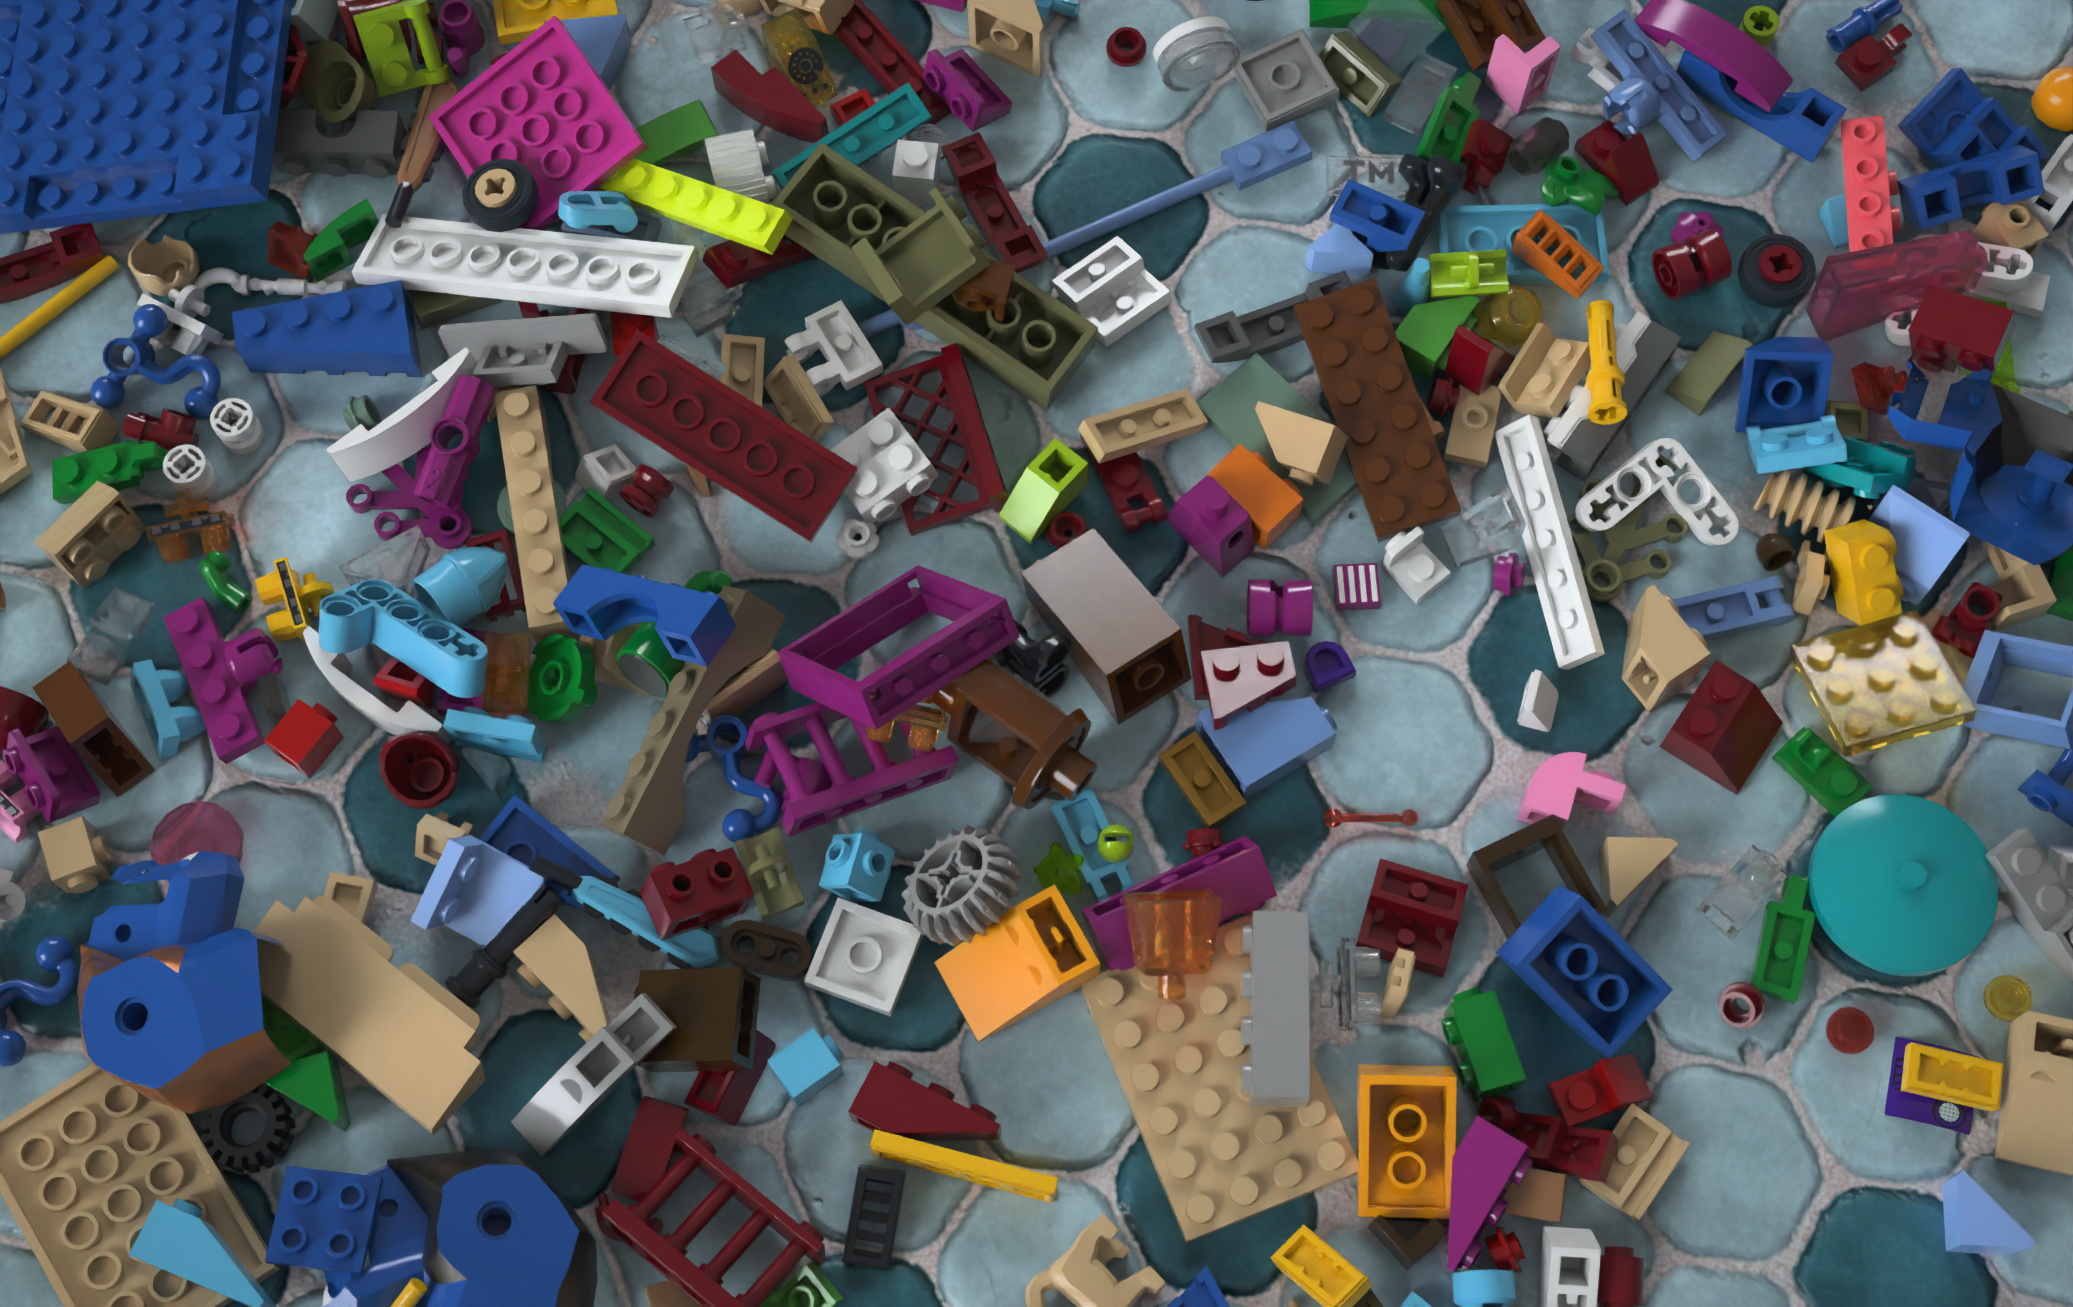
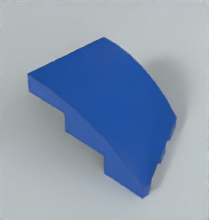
[1898,68,2050,167]

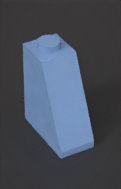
[544,14,631,91]
[1195,697,1337,799]

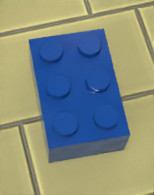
[1496,885,1673,1058]

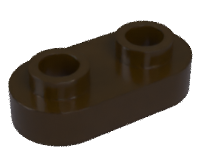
[722,919,813,981]

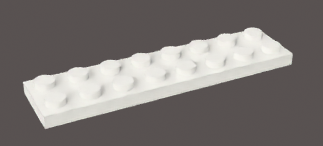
[352,214,698,318]

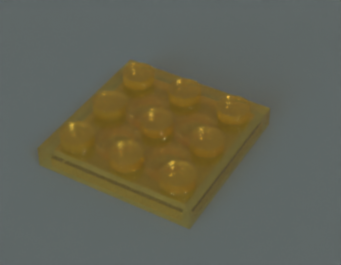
[1790,610,1976,757]

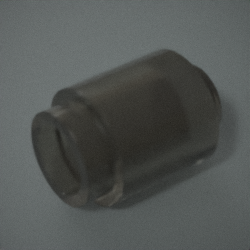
[1507,117,1569,176]

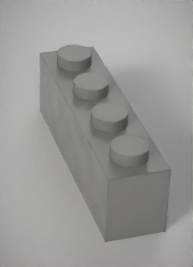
[1241,911,1310,1107]

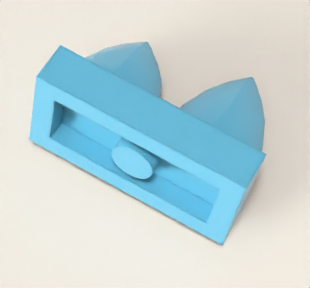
[130,659,206,759]

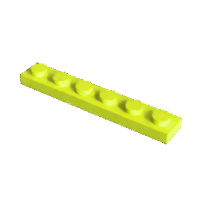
[594,159,793,255]

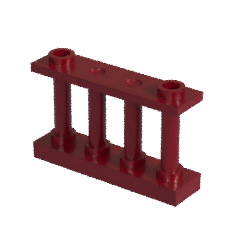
[602,1128,826,1307]

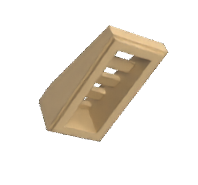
[19,390,120,453]

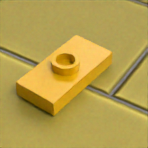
[1901,1042,2004,1112]
[1270,1224,1372,1307]

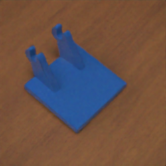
[265,1166,384,1275]

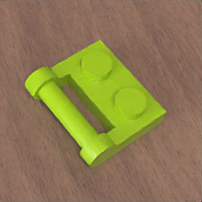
[353,0,451,97]

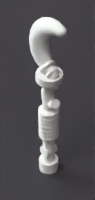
[194,267,346,296]

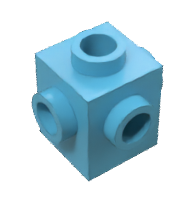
[818,829,896,902]

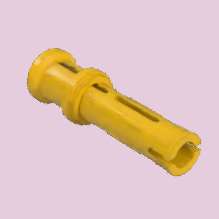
[1586,300,1627,425]

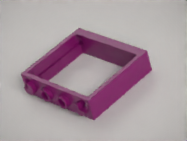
[777,565,1020,730]

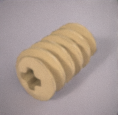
[1753,469,1856,543]

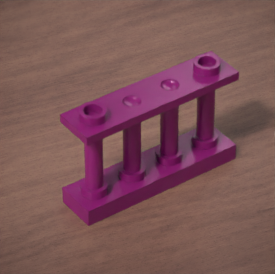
[745,690,959,837]

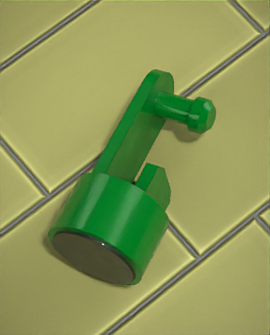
[616,570,733,698]

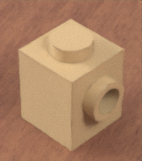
[1973,200,2049,257]
[38,816,112,894]

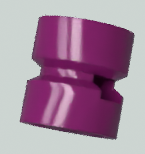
[1247,579,1313,636]

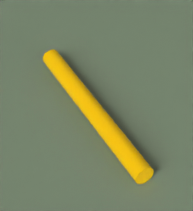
[0,254,120,360]

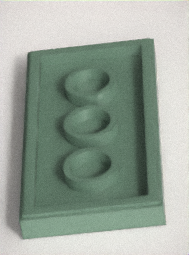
[1197,353,1357,524]

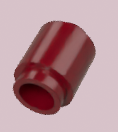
[1597,1246,1644,1307]

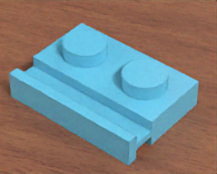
[443,707,547,763]

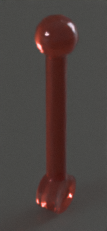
[1324,808,1418,827]

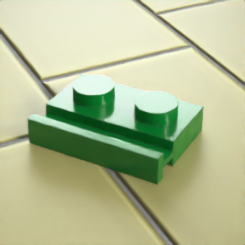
[559,487,656,574]

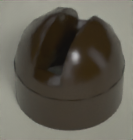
[1755,533,1795,571]

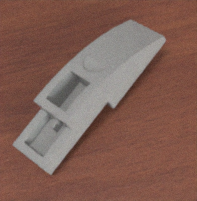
[1985,829,2073,983]
[511,993,677,1157]

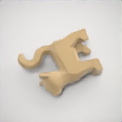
[1025,1213,1165,1307]

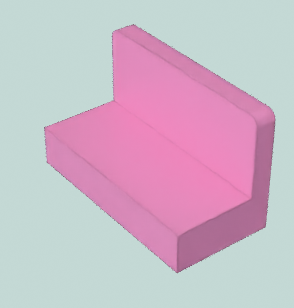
[1485,34,1561,114]

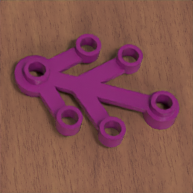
[346,428,473,550]

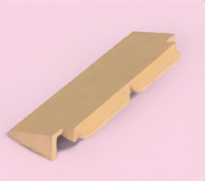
[253,896,486,1135]

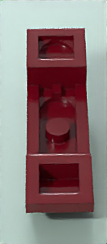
[942,132,1049,273]
[0,223,104,304]

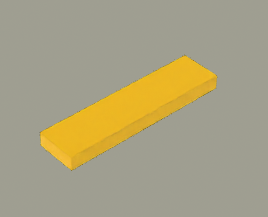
[870,1129,1058,1203]

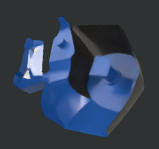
[1887,352,2073,565]

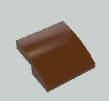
[1435,0,1546,71]

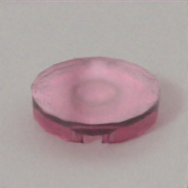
[150,801,244,881]

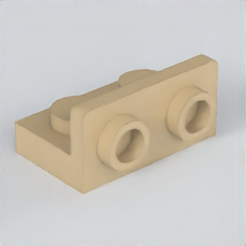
[1499,323,1591,418]

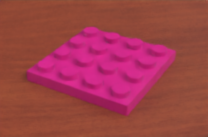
[428,16,648,231]

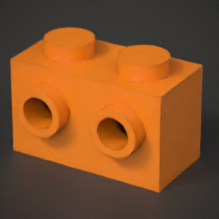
[1205,443,1304,550]

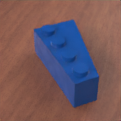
[232,280,423,377]

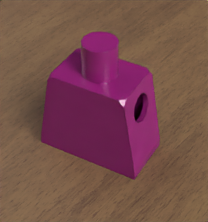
[1166,475,1254,577]

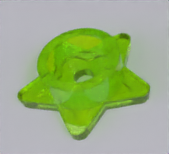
[1034,842,1084,895]

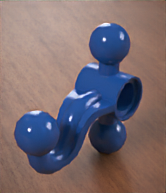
[90,304,221,420]
[685,715,789,843]
[0,936,79,1067]

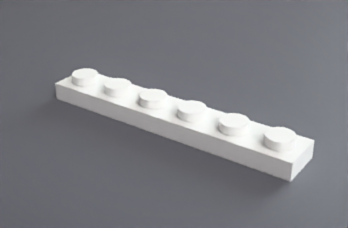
[1494,414,1605,670]

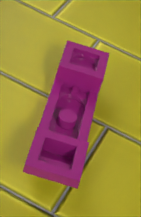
[1634,0,1793,112]

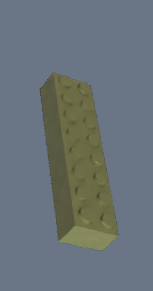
[771,143,1099,411]

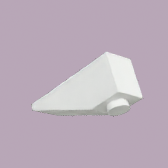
[1539,1226,1601,1307]

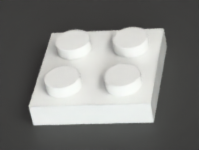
[804,898,923,1017]

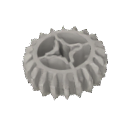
[901,825,1022,947]

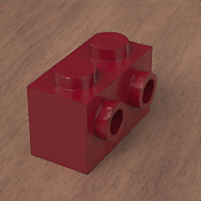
[640,847,755,941]

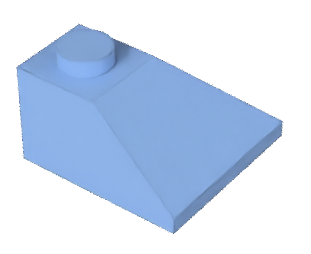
[1868,484,1971,606]

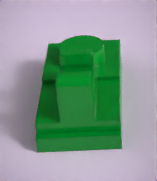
[1772,727,1873,818]

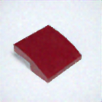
[1354,858,1468,978]

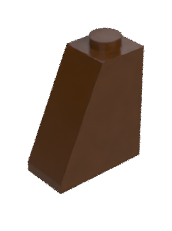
[32,661,155,797]

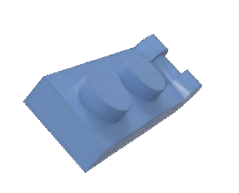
[1672,576,1795,640]

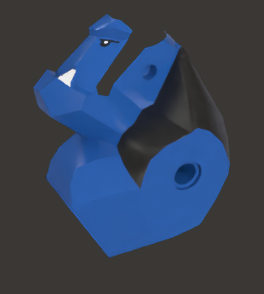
[322,1147,598,1307]

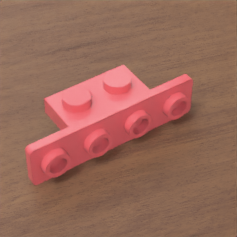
[1841,115,1901,269]

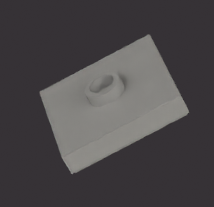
[1230,29,1340,132]

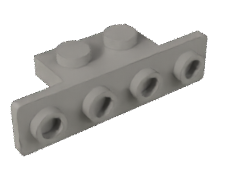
[438,313,609,388]

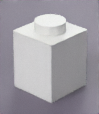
[892,139,941,205]

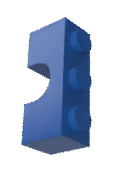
[1897,145,2045,230]

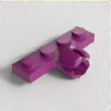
[163,597,283,764]

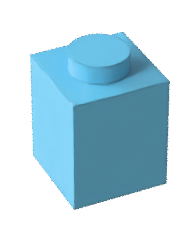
[767,1027,844,1107]

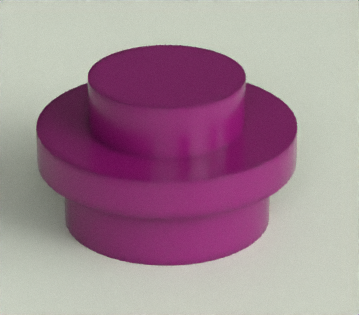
[1493,553,1526,597]

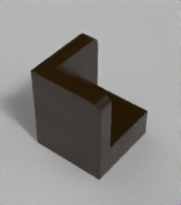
[1368,1214,1447,1271]

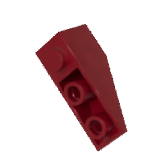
[848,1061,1001,1141]

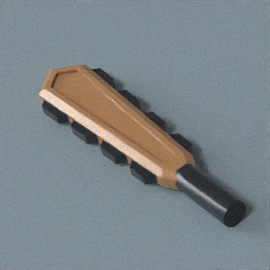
[385,78,461,228]

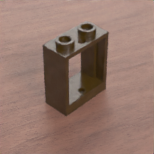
[1466,814,1608,939]

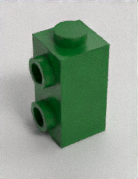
[1441,988,1526,1101]

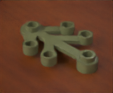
[1567,454,1688,602]

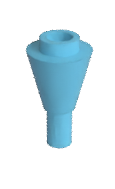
[1393,258,1435,316]

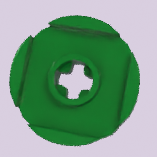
[521,634,598,725]

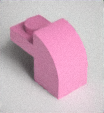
[1517,752,1626,829]

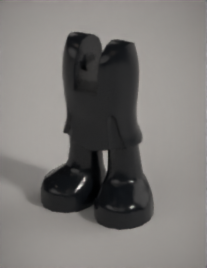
[1372,154,1467,272]
[993,620,1072,700]

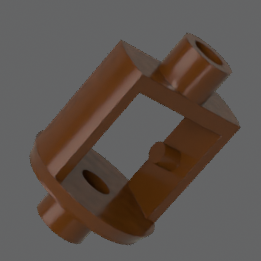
[927,659,1098,810]

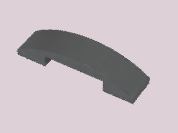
[1194,271,1353,363]

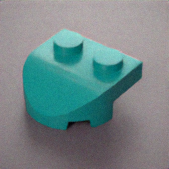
[1804,436,1917,499]

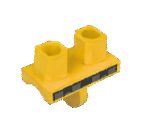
[255,557,334,645]

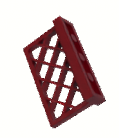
[864,343,1009,536]

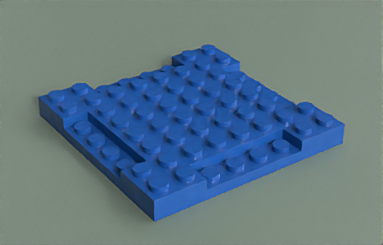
[0,0,293,234]

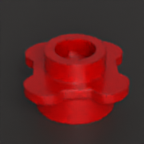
[1485,1226,1526,1273]

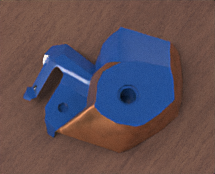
[77,851,292,1114]

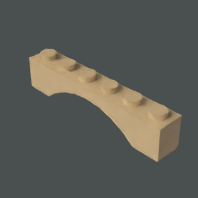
[494,385,581,644]

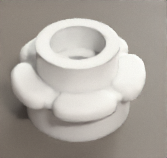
[836,518,879,559]

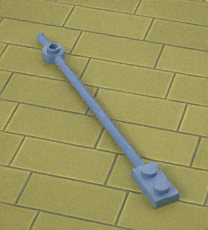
[857,120,1313,338]

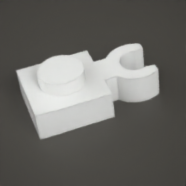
[1569,28,1623,93]

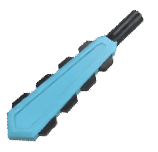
[529,854,722,969]

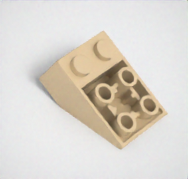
[1995,1010,2073,1176]

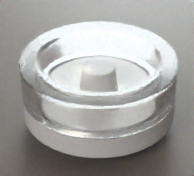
[1153,16,1240,92]

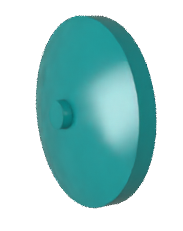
[1808,794,1998,976]

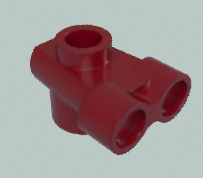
[122,408,199,452]
[1930,582,2002,659]

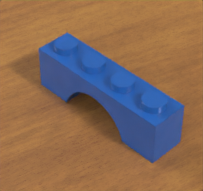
[1676,50,1847,163]
[553,564,737,667]

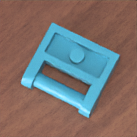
[1745,414,1847,474]

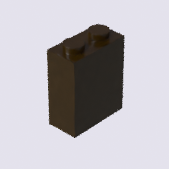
[633,967,761,1072]

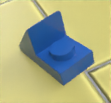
[1330,179,1426,253]

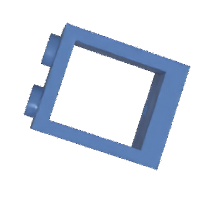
[1956,630,2073,750]

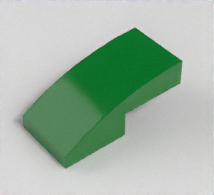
[303,199,379,282]

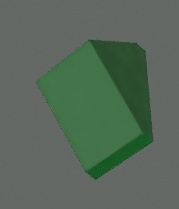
[264,1051,350,1132]

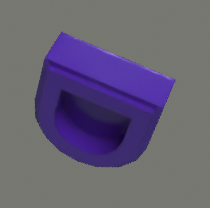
[1304,641,1357,694]

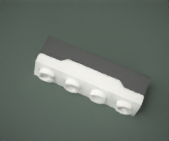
[1543,311,1682,482]

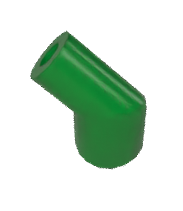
[199,550,253,613]

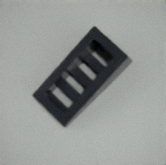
[842,1164,907,1270]

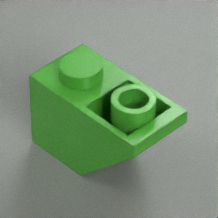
[1395,295,1480,381]

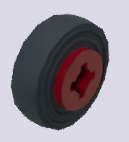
[1737,234,1816,308]

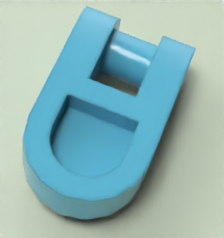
[558,191,638,233]

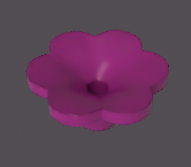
[1671,211,1724,243]

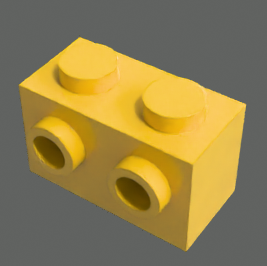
[1824,519,1903,626]

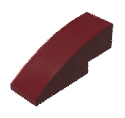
[711,49,829,143]

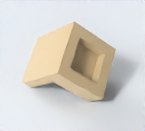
[1987,563,2057,631]

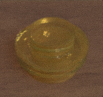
[1983,975,2032,1022]

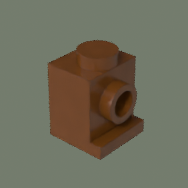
[952,258,1015,321]

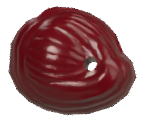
[379,732,460,810]

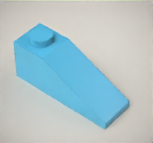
[129,1198,277,1307]

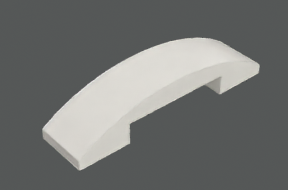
[326,347,477,482]
[303,626,452,744]

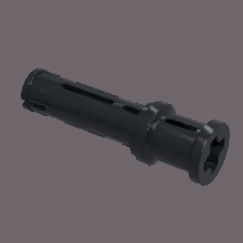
[445,882,566,1009]

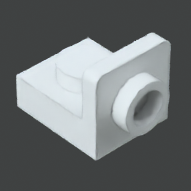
[1382,526,1451,605]

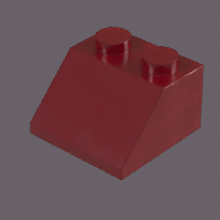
[1659,660,1783,795]

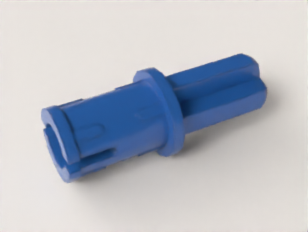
[1826,0,1903,53]

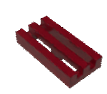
[465,528,526,623]

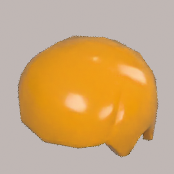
[2031,66,2073,132]

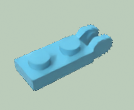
[1050,787,1134,903]

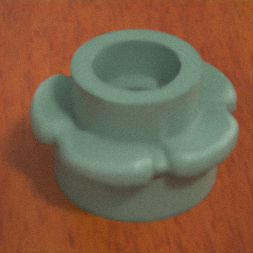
[343,395,381,430]

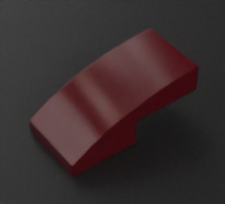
[610,1095,689,1201]
[1512,1113,1619,1182]

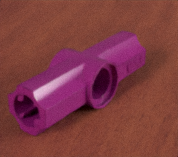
[413,375,498,509]

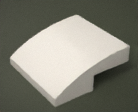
[1052,236,1172,347]

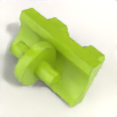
[1428,249,1509,298]

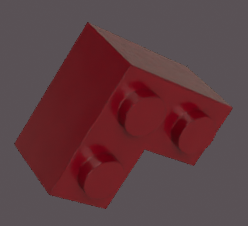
[1908,284,2015,373]

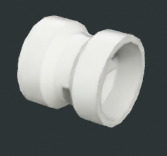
[210,398,264,455]
[162,444,218,501]

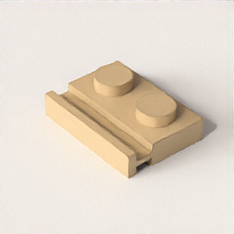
[1578,1103,1690,1223]

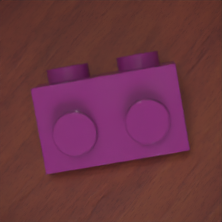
[922,49,1013,132]
[3,726,101,823]

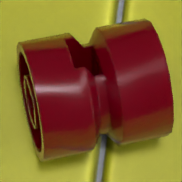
[1652,229,1732,301]

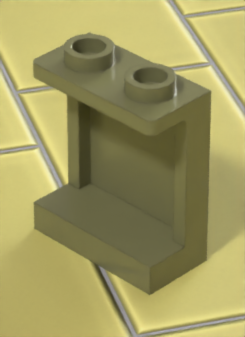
[851,187,990,326]

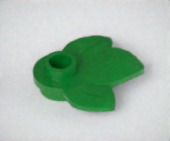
[1540,156,1619,216]

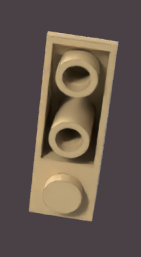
[513,913,610,1043]

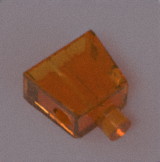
[1123,889,1222,1000]

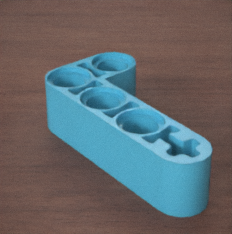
[319,579,488,698]

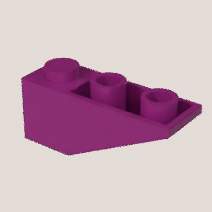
[1447,1115,1534,1273]

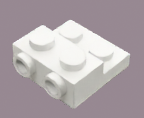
[830,408,939,524]

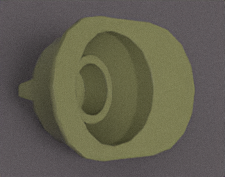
[300,40,377,123]

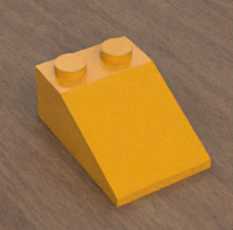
[1357,1064,1457,1219]

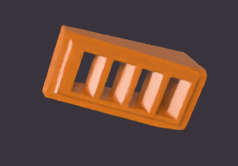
[1511,209,1605,299]

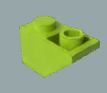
[999,437,1088,544]

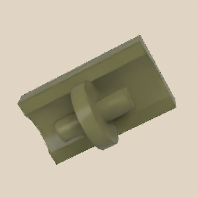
[735,827,805,920]

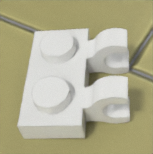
[785,300,883,397]

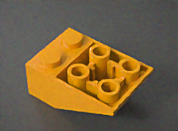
[934,884,1100,1043]

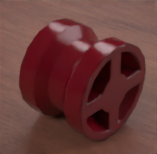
[619,464,674,518]

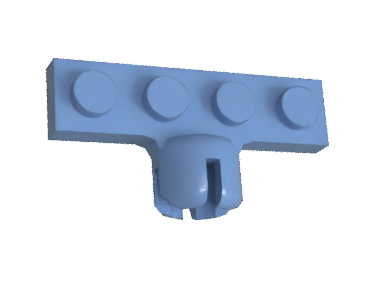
[1590,9,1728,162]

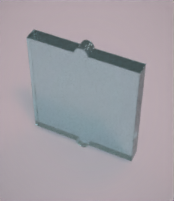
[1348,0,1446,75]

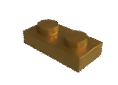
[1158,731,1247,828]

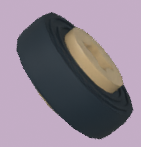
[462,159,539,232]

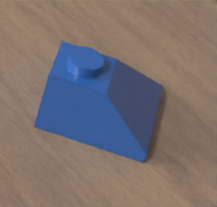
[1734,336,1834,433]

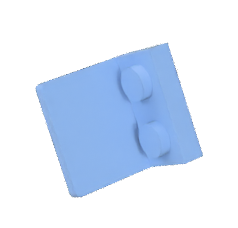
[410,835,547,946]

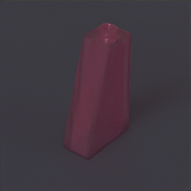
[1806,229,1988,341]

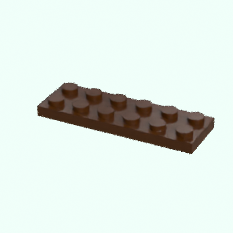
[1294,278,1461,542]

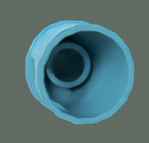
[412,547,507,628]

